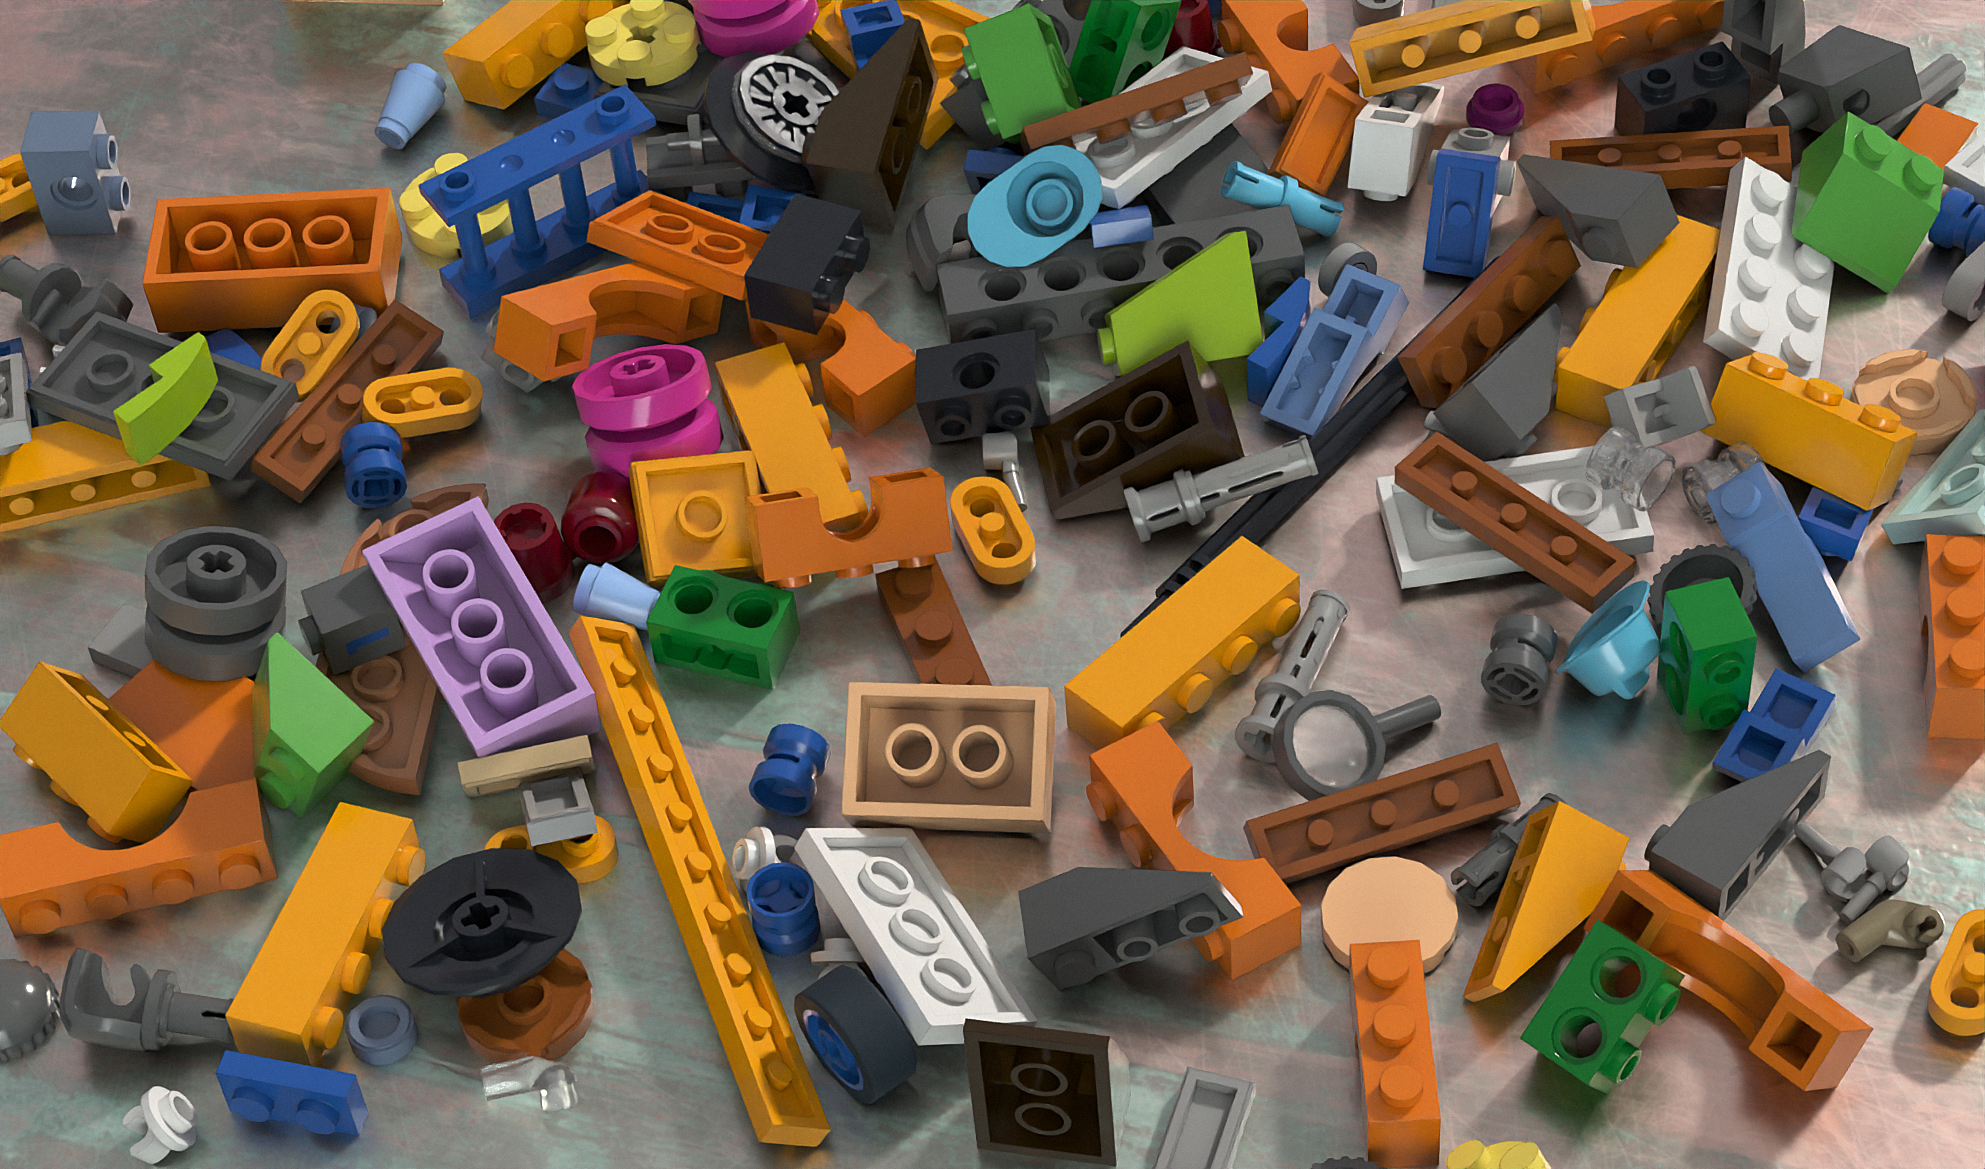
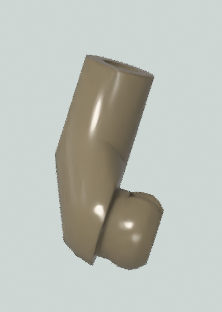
[1835,899,1945,962]

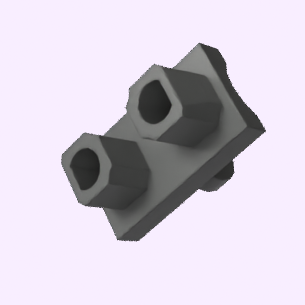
[645,113,754,202]

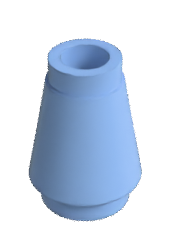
[374,63,447,149]
[573,563,661,631]

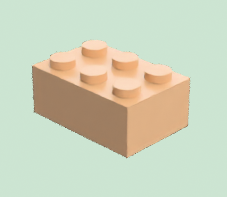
[841,682,1056,833]

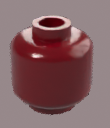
[560,471,640,565]

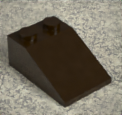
[802,18,939,230]
[1030,340,1245,520]
[963,1018,1131,1166]

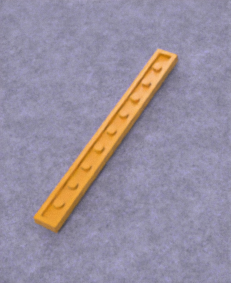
[568,615,831,1147]

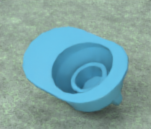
[968,145,1102,268]
[1555,580,1661,699]

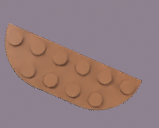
[315,483,489,795]

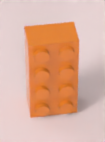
[142,188,402,333]

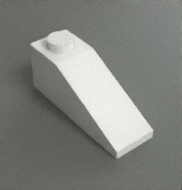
[1347,83,1444,201]

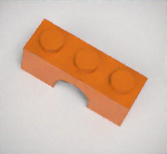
[1217,0,1360,129]
[745,298,916,437]
[744,467,953,589]
[1918,534,1985,739]
[1349,940,1441,1168]

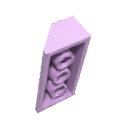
[362,496,601,757]

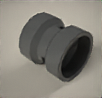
[1481,613,1558,705]

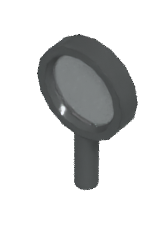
[1272,690,1441,801]

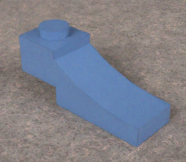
[1260,264,1409,441]
[1705,462,1861,673]

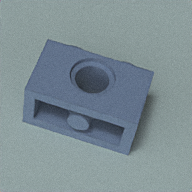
[20,110,131,235]

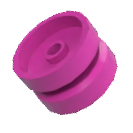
[688,0,819,58]
[572,344,724,480]

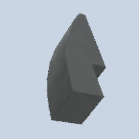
[1721,0,1806,85]

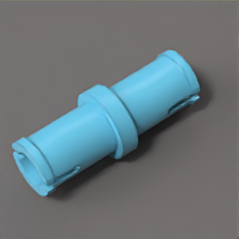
[1220,161,1344,238]

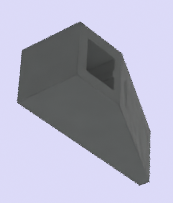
[1018,867,1244,991]

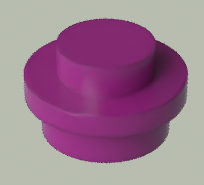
[1466,83,1524,136]

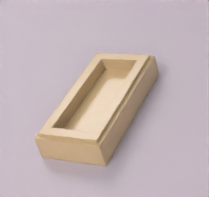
[457,735,595,799]

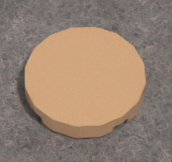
[1850,349,1978,455]
[1321,856,1458,974]

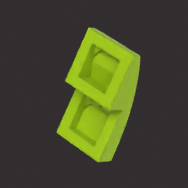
[113,332,218,466]

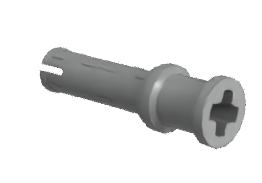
[1123,435,1318,543]
[1235,590,1350,763]

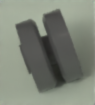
[145,526,287,681]

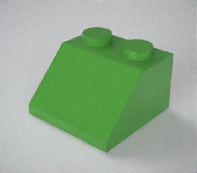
[962,3,1082,145]
[1791,111,1944,293]
[252,632,374,819]

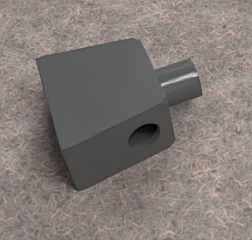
[1769,25,1922,136]

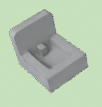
[1604,366,1715,456]

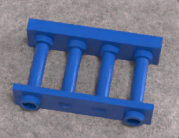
[418,85,662,320]

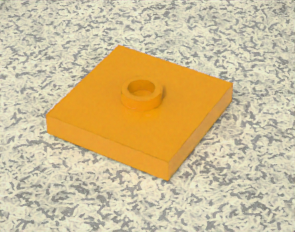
[628,450,761,587]

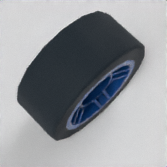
[794,964,917,1104]

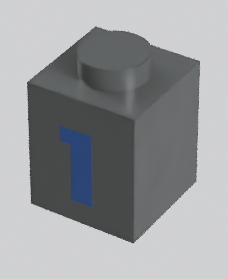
[298,564,406,675]

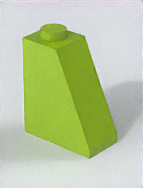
[1097,231,1263,376]

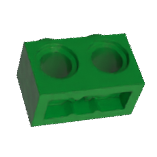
[1069,0,1182,104]
[646,565,800,690]
[1657,577,1757,734]
[1520,919,1685,1094]

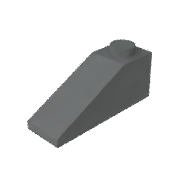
[1516,154,1680,268]
[1433,303,1563,462]
[1644,750,1831,921]

